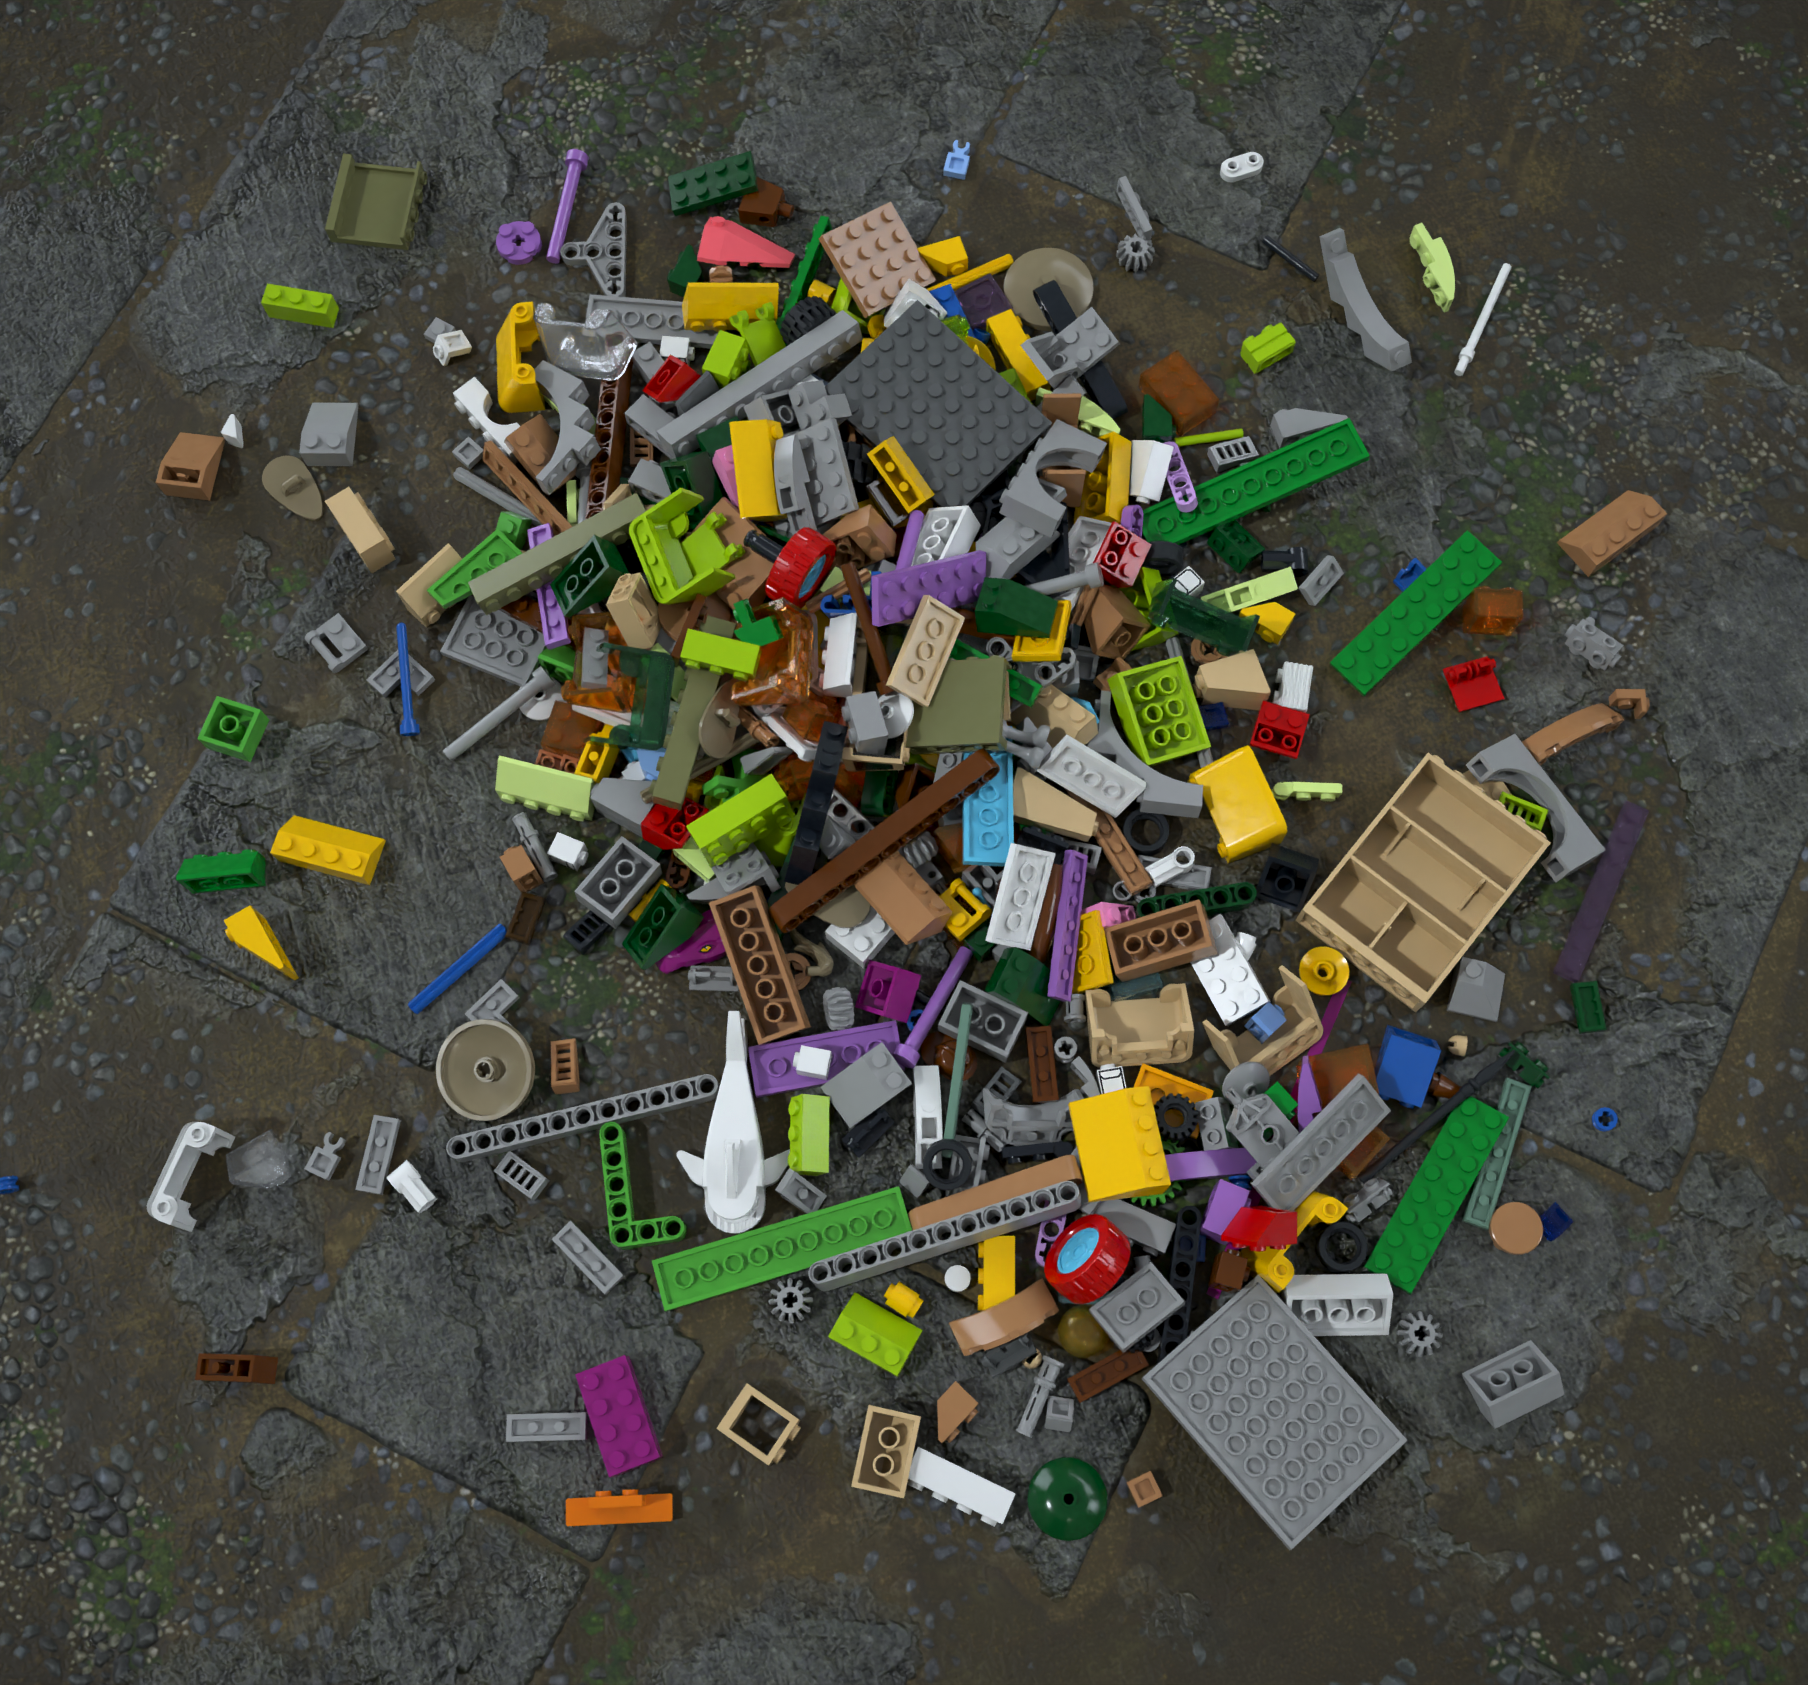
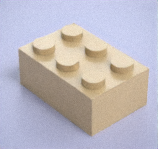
[325,487,395,573]

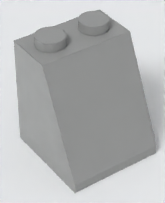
[590,778,656,837]

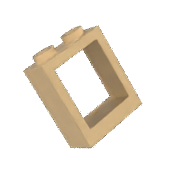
[606,573,661,652]
[716,1383,801,1466]

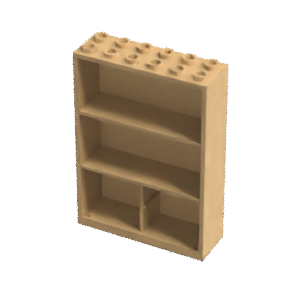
[1296,753,1551,1012]

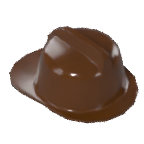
[921,1031,977,1081]

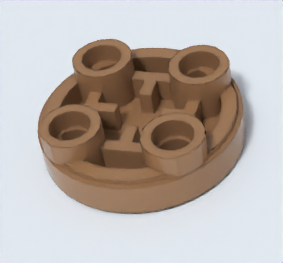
[1489,1202,1543,1255]

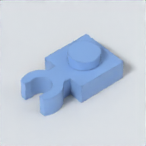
[943,140,970,180]

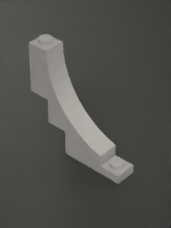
[1319,228,1412,371]

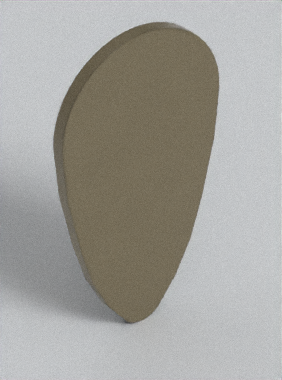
[262,456,323,521]
[699,679,741,759]
[785,882,871,928]

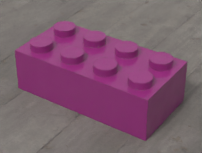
[575,1355,663,1477]

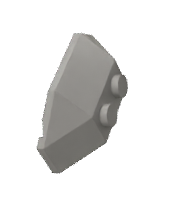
[976,516,1060,579]

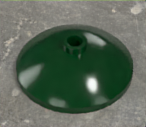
[1027,1457,1108,1541]

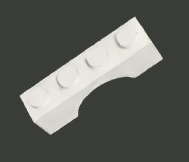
[453,377,520,464]

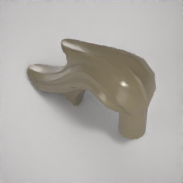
[789,928,834,978]

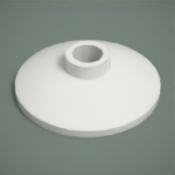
[520,677,565,721]
[878,691,914,739]

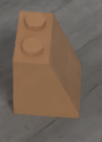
[1084,585,1151,660]

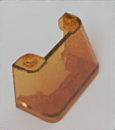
[731,597,814,706]
[561,612,641,713]

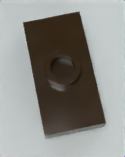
[864,476,910,528]
[505,891,546,946]

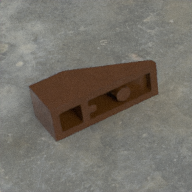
[195,1353,278,1384]

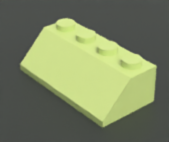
[495,755,595,821]

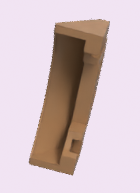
[1522,703,1624,765]
[949,1278,1059,1356]

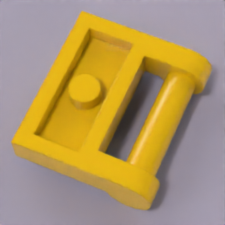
[939,878,992,941]

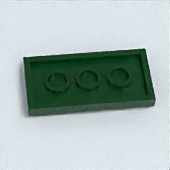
[668,151,758,216]

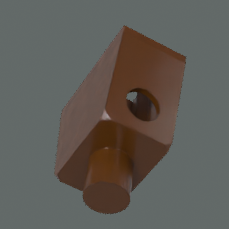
[738,177,794,227]

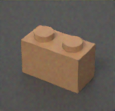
[500,845,544,893]

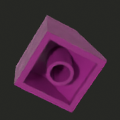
[855,960,921,1023]

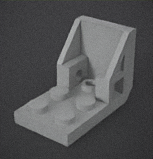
[1020,307,1120,390]

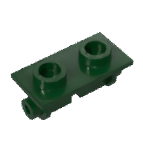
[1498,1040,1550,1089]

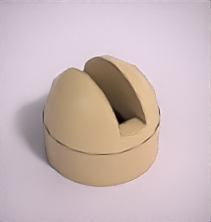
[1448,1035,1468,1056]
[1022,1348,1042,1369]

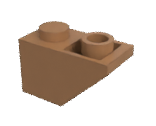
[937,1381,979,1443]

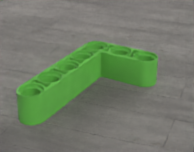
[599,1122,687,1249]

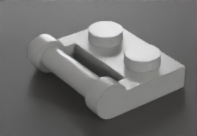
[305,613,368,673]

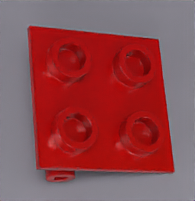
[1442,656,1505,712]

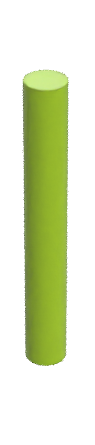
[1174,428,1243,447]

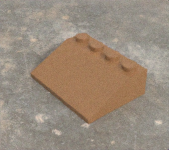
[687,497,773,614]

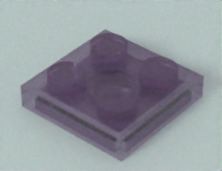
[954,273,1013,330]

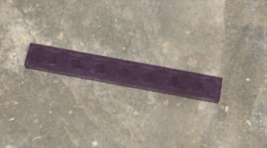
[1553,801,1649,983]

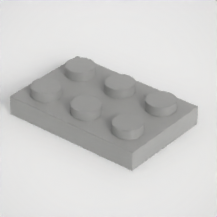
[1089,1262,1185,1353]

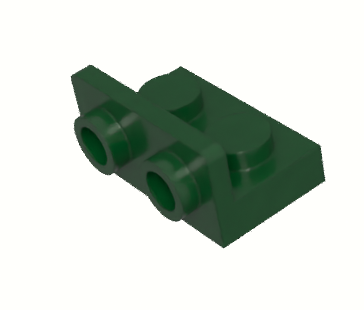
[1207,520,1265,573]

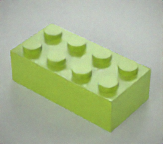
[686,774,795,868]

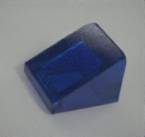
[1539,1202,1574,1241]

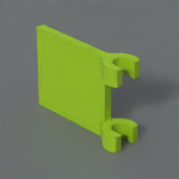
[729,302,786,367]
[680,512,746,577]

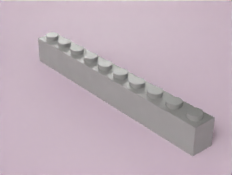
[656,310,863,458]

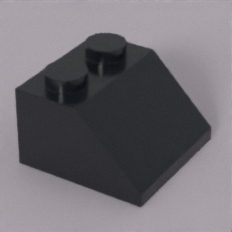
[1255,843,1319,913]

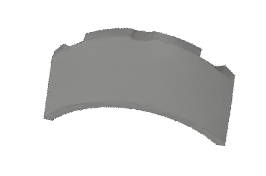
[983,1088,1084,1146]

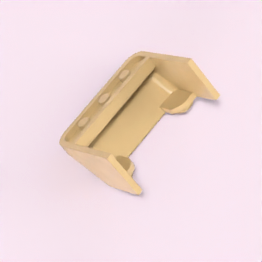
[1202,965,1323,1076]

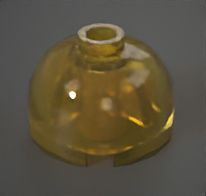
[1057,1305,1109,1358]

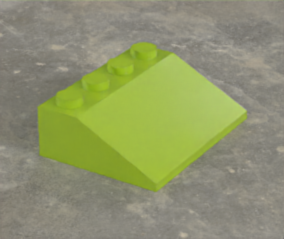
[1107,655,1211,767]

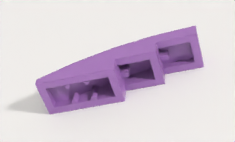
[1298,1055,1322,1133]
[1165,1148,1257,1181]

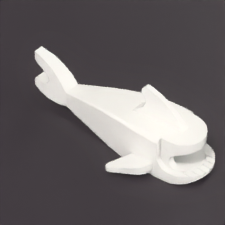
[676,1011,790,1234]

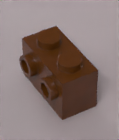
[1208,1249,1250,1294]

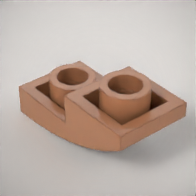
[535,749,580,774]

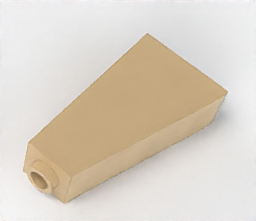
[1013,767,1099,842]

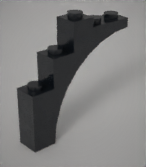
[784,721,848,885]

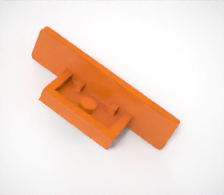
[566,1489,673,1526]

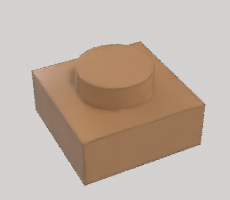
[1126,1471,1162,1508]

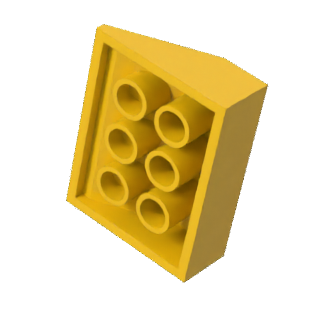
[1068,1086,1171,1203]

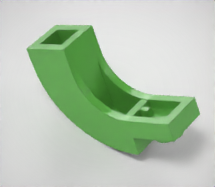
[702,748,768,803]

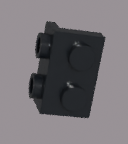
[1016,826,1070,865]

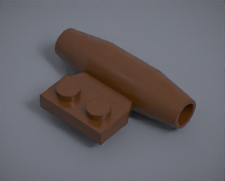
[995,864,1062,963]

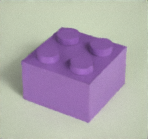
[1200,1179,1252,1245]

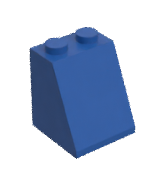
[1371,1025,1441,1109]

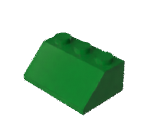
[176,849,266,894]

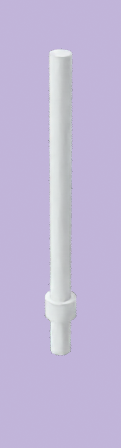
[1454,263,1511,376]

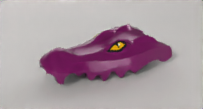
[655,909,727,974]

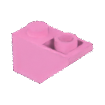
[1081,902,1137,928]

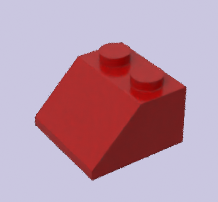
[642,354,701,403]

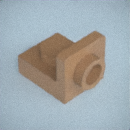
[1093,657,1132,697]
[1609,689,1650,719]

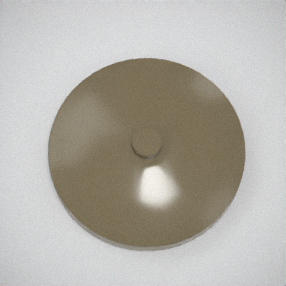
[1004,248,1093,331]
[436,1019,535,1121]

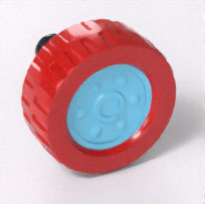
[743,527,836,611]
[1044,1214,1131,1304]

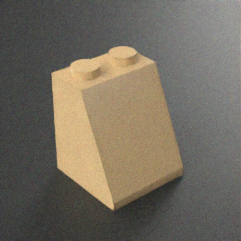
[1192,649,1271,710]

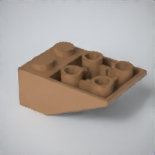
[156,432,226,501]
[823,504,897,571]

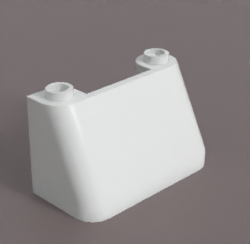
[147,1122,235,1232]

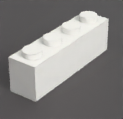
[907,1447,1015,1527]

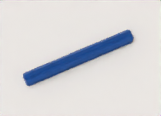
[408,924,507,1014]

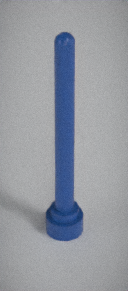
[396,623,420,736]

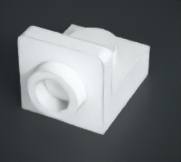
[433,330,472,366]

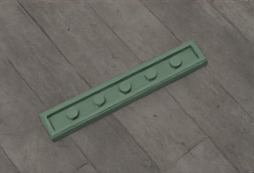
[941,1002,973,1157]
[1462,1078,1532,1231]

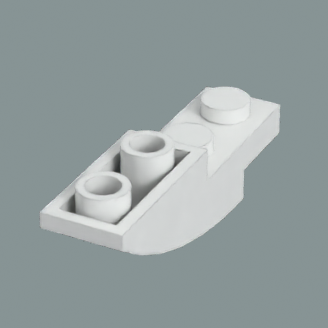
[913,1065,943,1169]

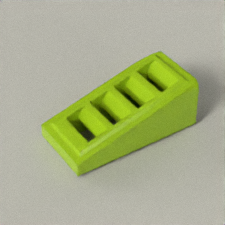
[1498,791,1548,832]

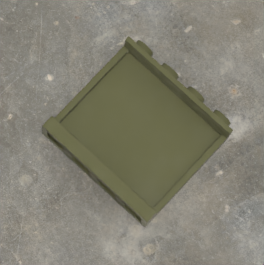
[325,153,427,250]
[906,655,1012,755]

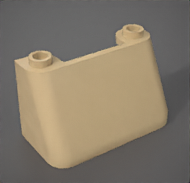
[1085,983,1194,1068]

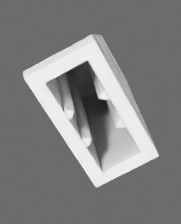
[1129,440,1174,505]

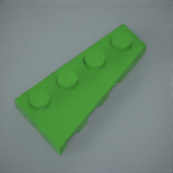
[427,529,522,609]

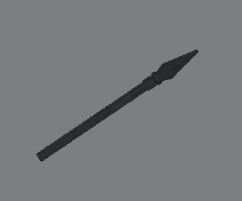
[1357,1050,1515,1184]

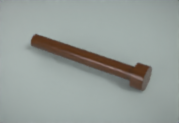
[840,561,895,695]

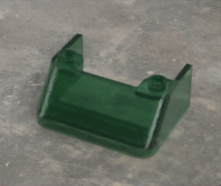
[1148,578,1260,657]
[583,642,675,751]

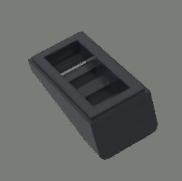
[563,910,611,955]

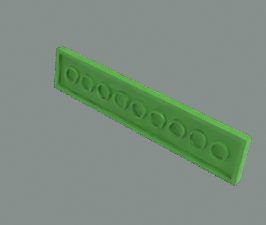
[652,1186,912,1312]

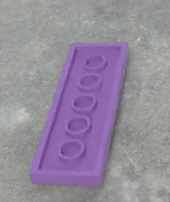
[871,550,986,627]
[748,1020,905,1098]

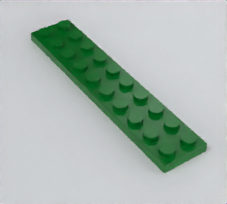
[1142,418,1370,545]

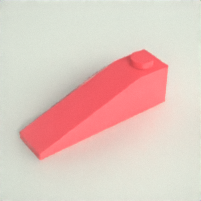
[697,216,795,268]

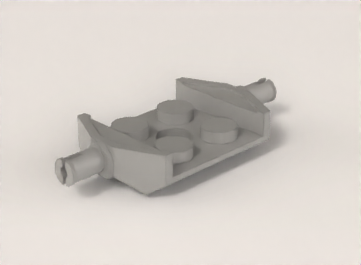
[1224,1087,1300,1171]

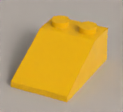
[224,905,299,981]

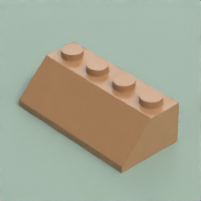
[1557,490,1667,577]
[853,851,952,945]

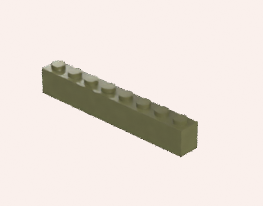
[468,493,647,615]
[649,615,736,810]

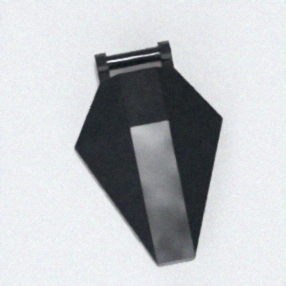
[981,486,1071,598]

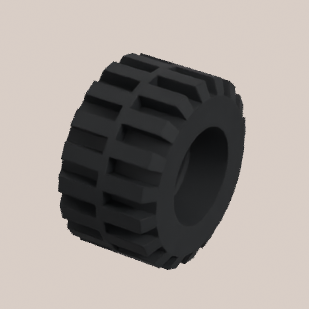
[780,296,837,345]

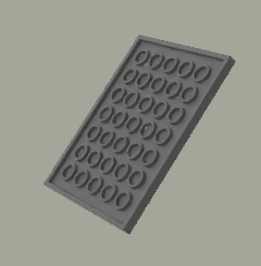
[825,300,1052,507]

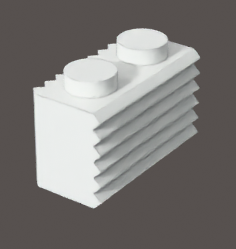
[1272,661,1313,713]

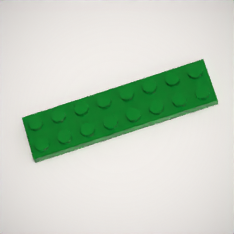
[1330,530,1502,697]
[1364,1096,1509,1295]

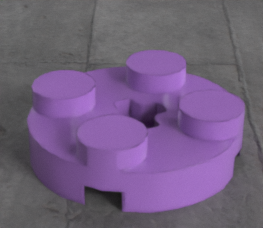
[496,221,542,265]

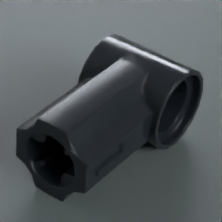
[1261,547,1308,577]

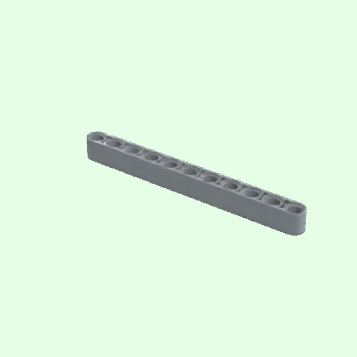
[446,1074,720,1162]
[808,1181,1082,1291]

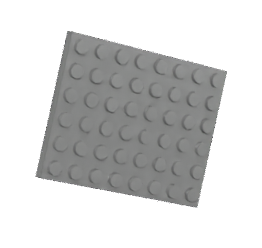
[1142,1275,1407,1551]

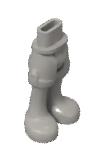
[992,720,1050,769]

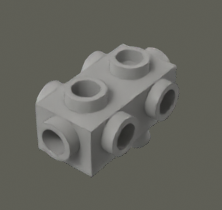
[1564,617,1624,671]

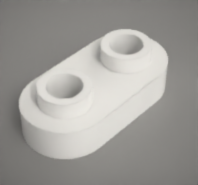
[1220,152,1264,182]

